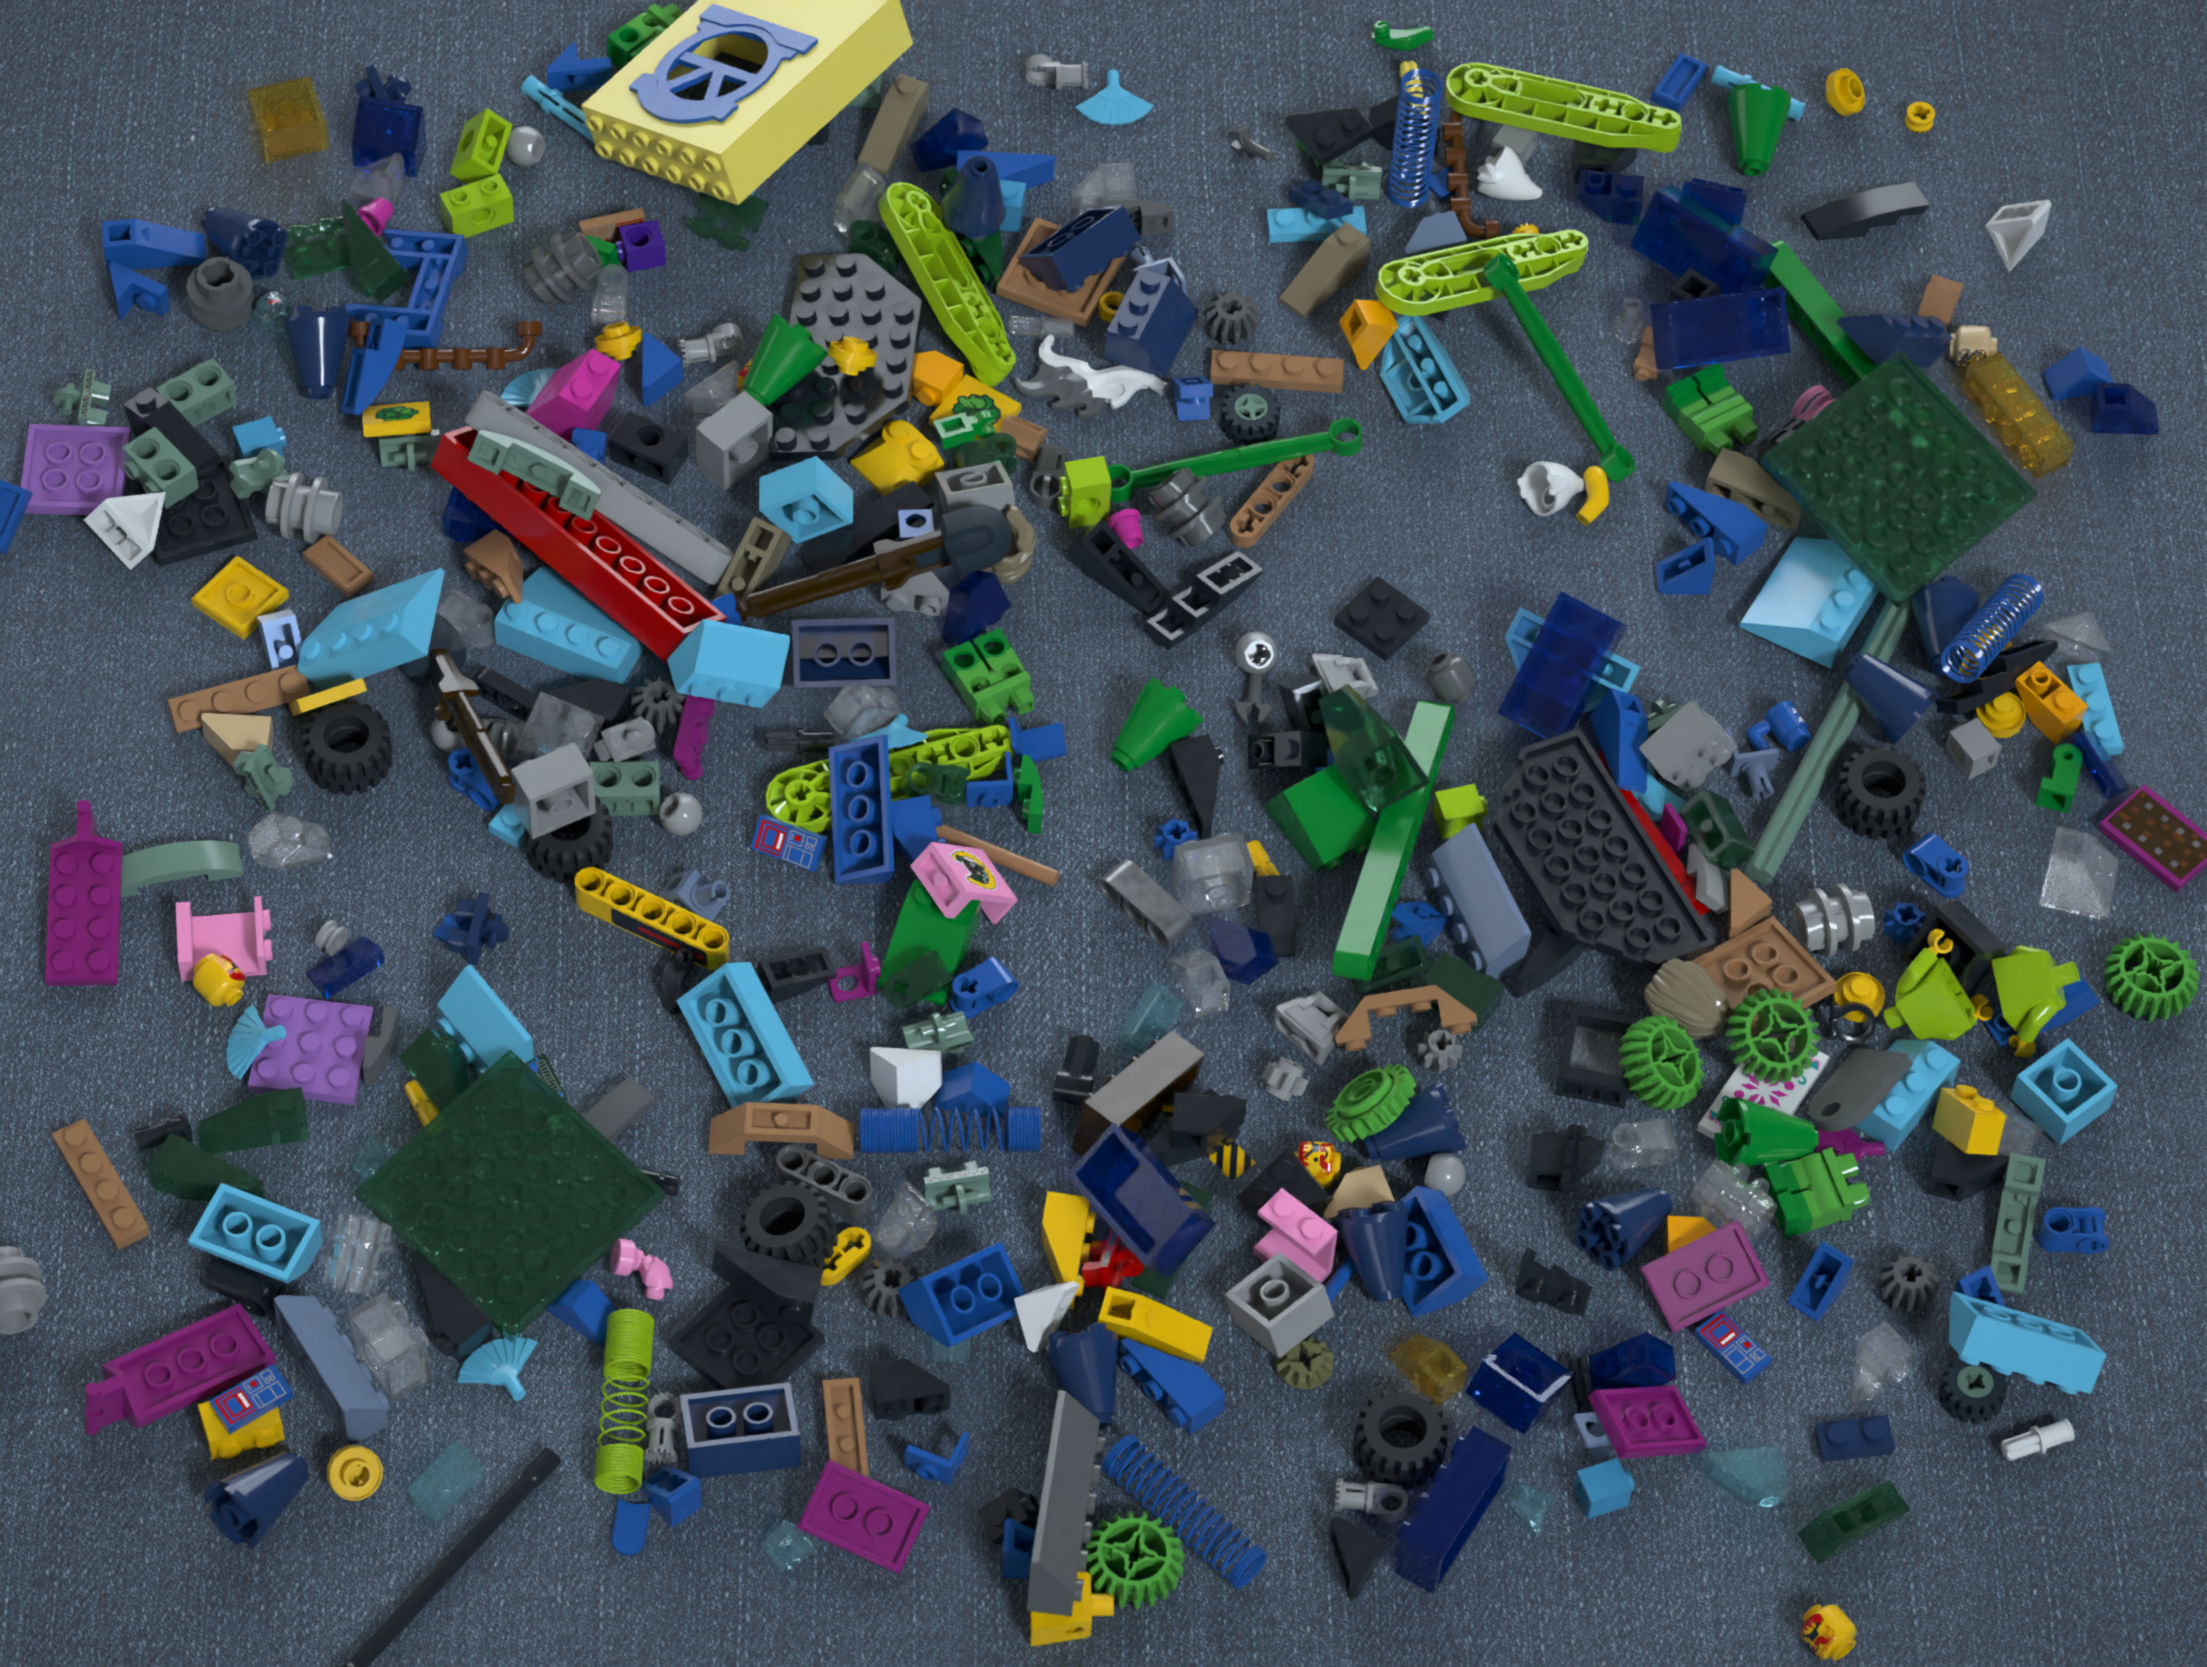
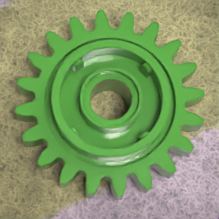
[1325,1063,1417,1143]

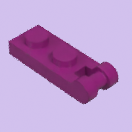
[673,695,715,781]

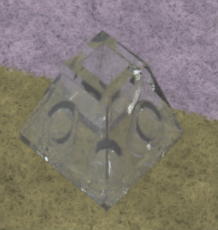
[515,692,605,763]
[2039,826,2119,921]

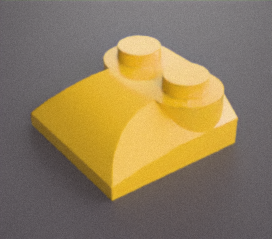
[850,420,944,497]

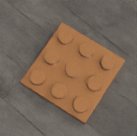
[996,217,1125,328]
[1692,916,1837,1036]

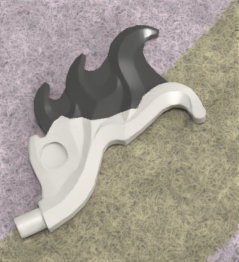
[1014,335,1169,419]

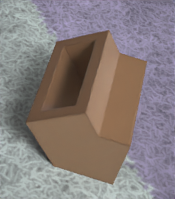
[996,414,1048,463]

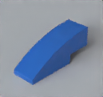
[340,318,409,415]

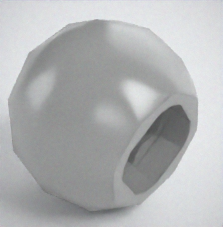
[505,126,545,167]
[1235,631,1278,674]
[431,717,468,753]
[659,792,703,836]
[1423,1153,1465,1197]

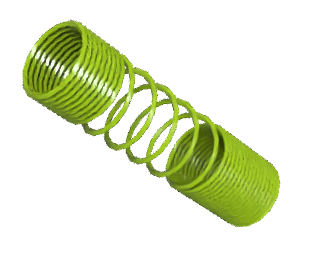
[594,1309,655,1494]

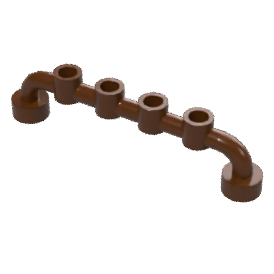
[1442,108,1499,240]
[349,321,542,371]

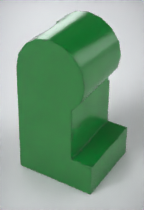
[2035,744,2083,814]

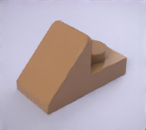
[1917,275,1964,331]

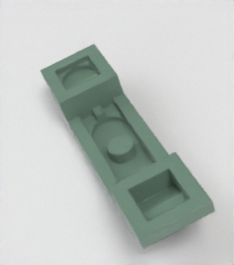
[467,430,602,521]
[121,840,244,898]
[1989,1152,2046,1296]

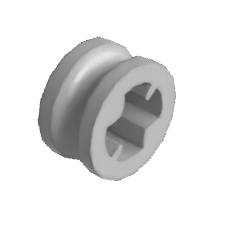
[315,920,348,956]

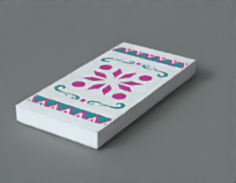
[1697,1034,1829,1140]

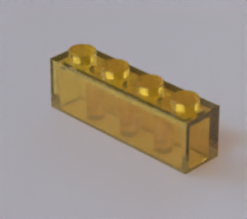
[1962,352,2075,479]

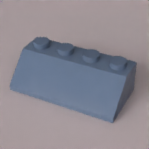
[1425,823,1532,983]
[273,1295,390,1445]

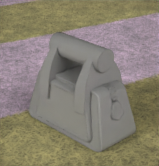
[1308,654,1379,721]
[1272,991,1350,1065]

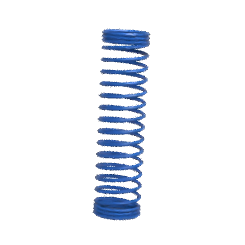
[1387,69,1443,208]
[1940,573,2043,683]
[1101,1434,1267,1589]

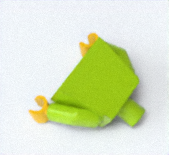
[1884,929,1993,1041]
[1991,945,2080,1058]

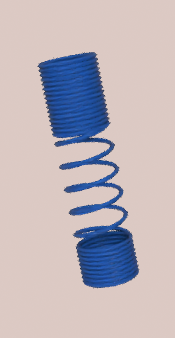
[860,1106,1041,1154]

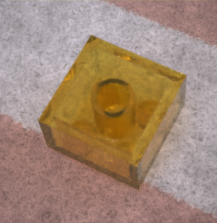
[247,76,329,163]

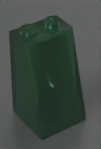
[1318,684,1430,816]

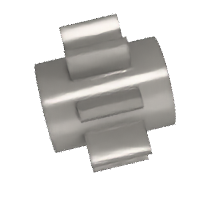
[1417,1027,1463,1074]
[1262,1057,1309,1101]

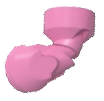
[610,1238,673,1300]

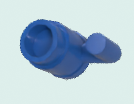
[1745,700,1811,752]

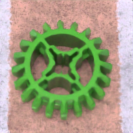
[2103,931,2199,1023]
[1724,988,1821,1085]
[1618,1015,1705,1111]
[1084,1510,1184,1611]

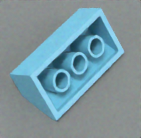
[676,962,814,1108]
[1949,1291,2107,1395]

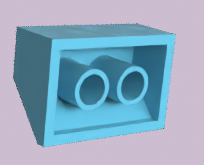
[667,619,790,708]
[436,964,534,1097]
[1854,1039,1960,1152]
[188,1183,323,1283]

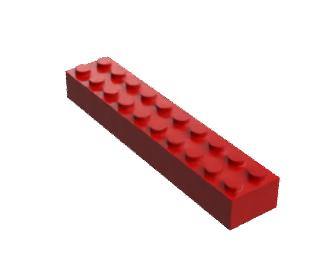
[431,426,727,663]

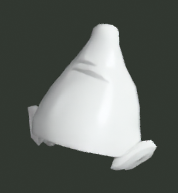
[1477,146,1543,200]
[1517,461,1586,517]

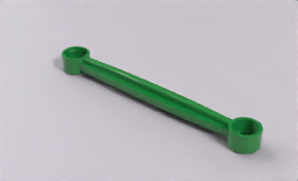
[1483,253,1636,483]
[1107,418,1363,503]

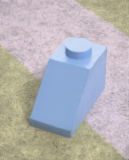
[257,609,310,682]

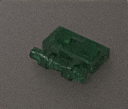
[687,193,770,252]
[284,216,357,281]

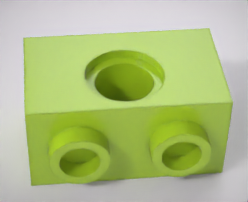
[449,108,512,184]
[439,173,514,238]
[1058,456,1112,529]

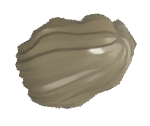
[979,504,1036,585]
[1644,957,1729,1041]

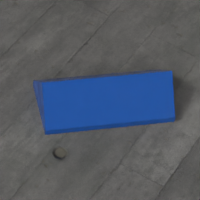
[829,734,894,884]

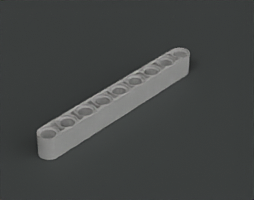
[465,390,734,585]

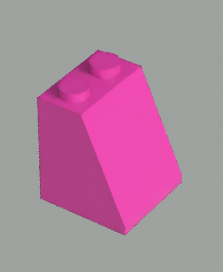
[525,348,621,444]

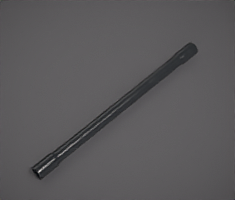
[340,1447,561,1667]

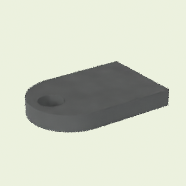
[1808,1047,1913,1132]

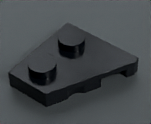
[1286,107,1374,166]
[1236,1148,1334,1226]
[1515,1247,1592,1317]

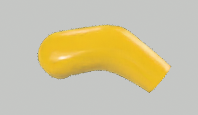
[1576,466,1610,526]

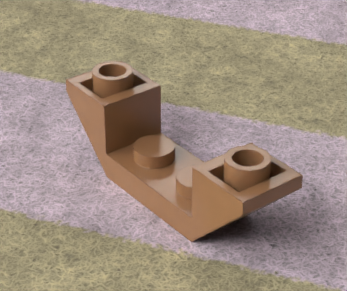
[1335,985,1478,1052]
[709,1102,855,1160]

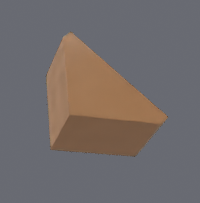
[1727,868,1773,941]

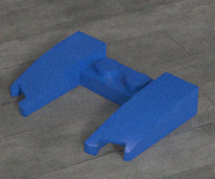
[345,229,469,350]

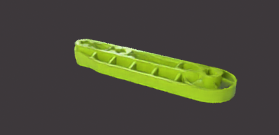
[1445,62,1682,153]
[878,182,1016,387]
[1375,230,1588,316]
[765,725,1014,833]

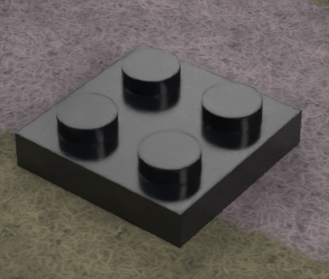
[1334,576,1430,662]

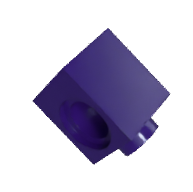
[615,220,666,273]

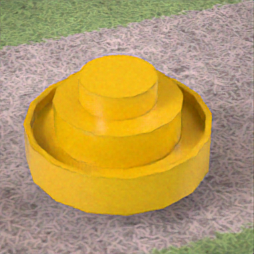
[1825,68,1865,116]
[594,322,643,361]
[827,337,878,376]
[1974,692,2026,738]
[1832,972,1885,1023]
[326,1444,383,1501]

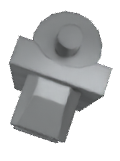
[594,716,656,764]

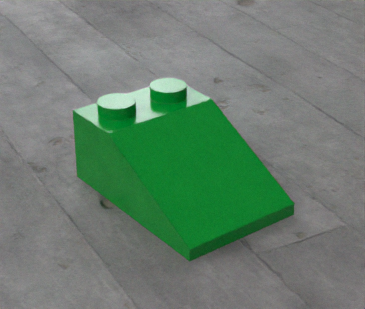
[877,879,981,1007]

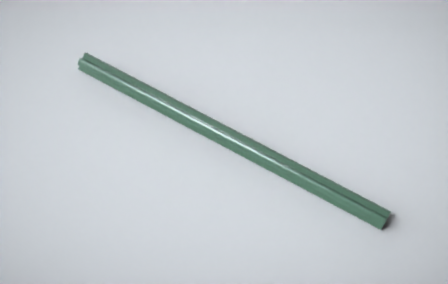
[1744,475,1981,886]

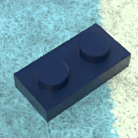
[1289,180,1353,220]
[1814,1415,1895,1462]

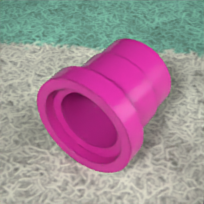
[354,197,394,237]
[1107,509,1145,549]

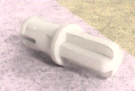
[2001,1418,2074,1461]

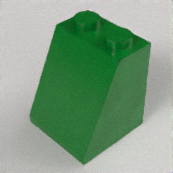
[1263,761,1377,871]

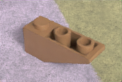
[463,529,524,605]

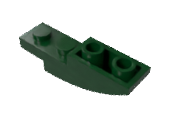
[939,166,1003,293]

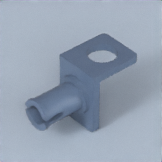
[1130,246,1187,296]
[1724,727,1779,800]
[658,869,730,922]
[1572,1412,1615,1465]

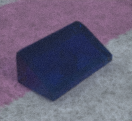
[2073,731,2129,800]
[306,936,385,999]

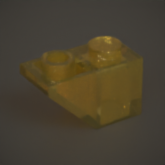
[1388,1334,1468,1407]

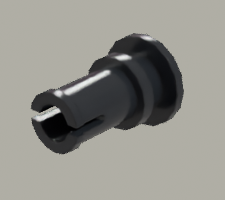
[135,1108,192,1152]

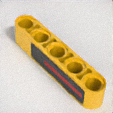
[574,867,729,970]

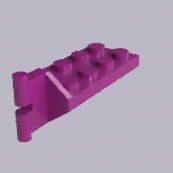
[45,800,123,986]
[85,1303,276,1435]

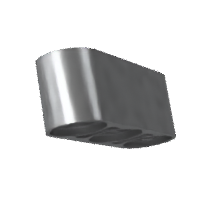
[1098,859,1194,948]
[776,1145,872,1222]

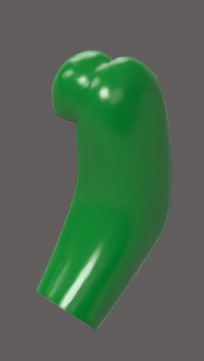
[1371,21,1433,51]

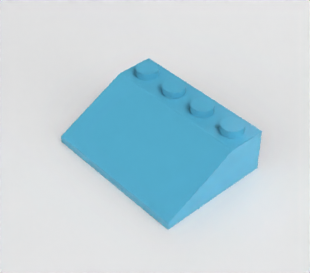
[1739,537,1893,669]
[494,565,646,685]
[297,568,445,691]

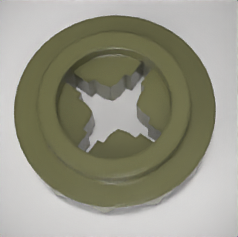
[1275,1334,1334,1389]

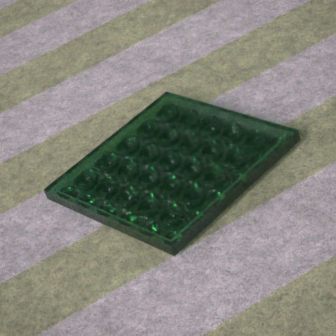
[1759,350,2038,608]
[355,1050,666,1342]

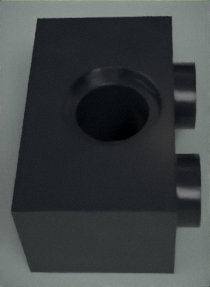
[609,412,688,485]

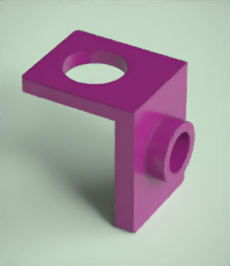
[1658,803,1687,856]
[828,941,881,1003]

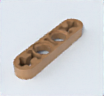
[1229,454,1315,548]

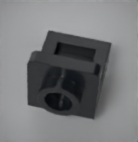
[977,1487,1040,1544]

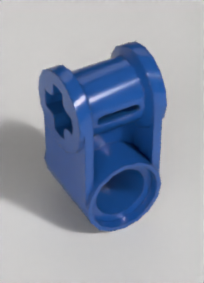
[448,748,512,811]
[1902,832,1969,898]
[950,957,1019,1019]
[2036,1207,2109,1254]

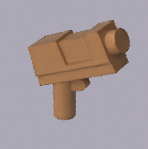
[1632,326,1693,381]

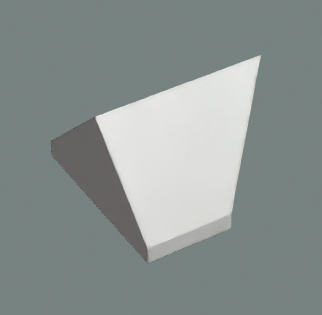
[1985,200,2051,272]
[84,492,166,570]
[870,1047,942,1109]
[1014,1281,1080,1352]

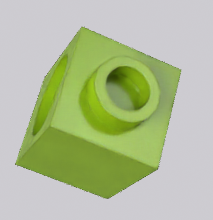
[1432,784,1488,839]

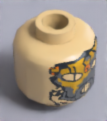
[1950,325,1997,369]

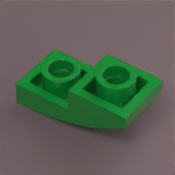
[1013,755,1043,834]

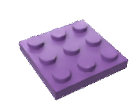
[20,424,132,515]
[248,994,375,1105]

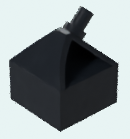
[1900,900,2008,998]

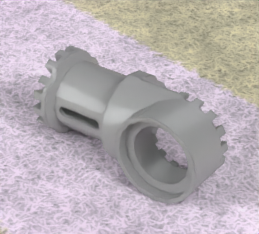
[1024,54,1088,90]
[678,323,744,368]
[644,1392,681,1466]
[1334,1478,1408,1523]

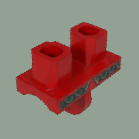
[1082,1229,1146,1294]

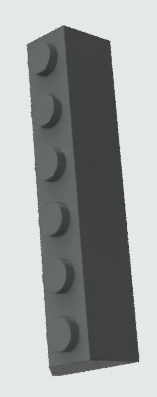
[1026,1390,1105,1616]

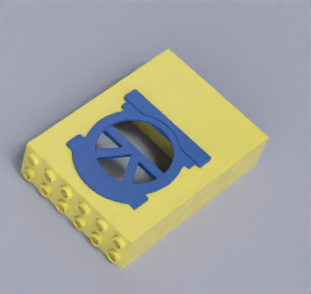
[581,0,913,205]

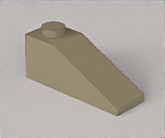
[858,73,929,176]
[1279,222,1371,319]
[1705,447,1803,532]
[712,516,792,602]

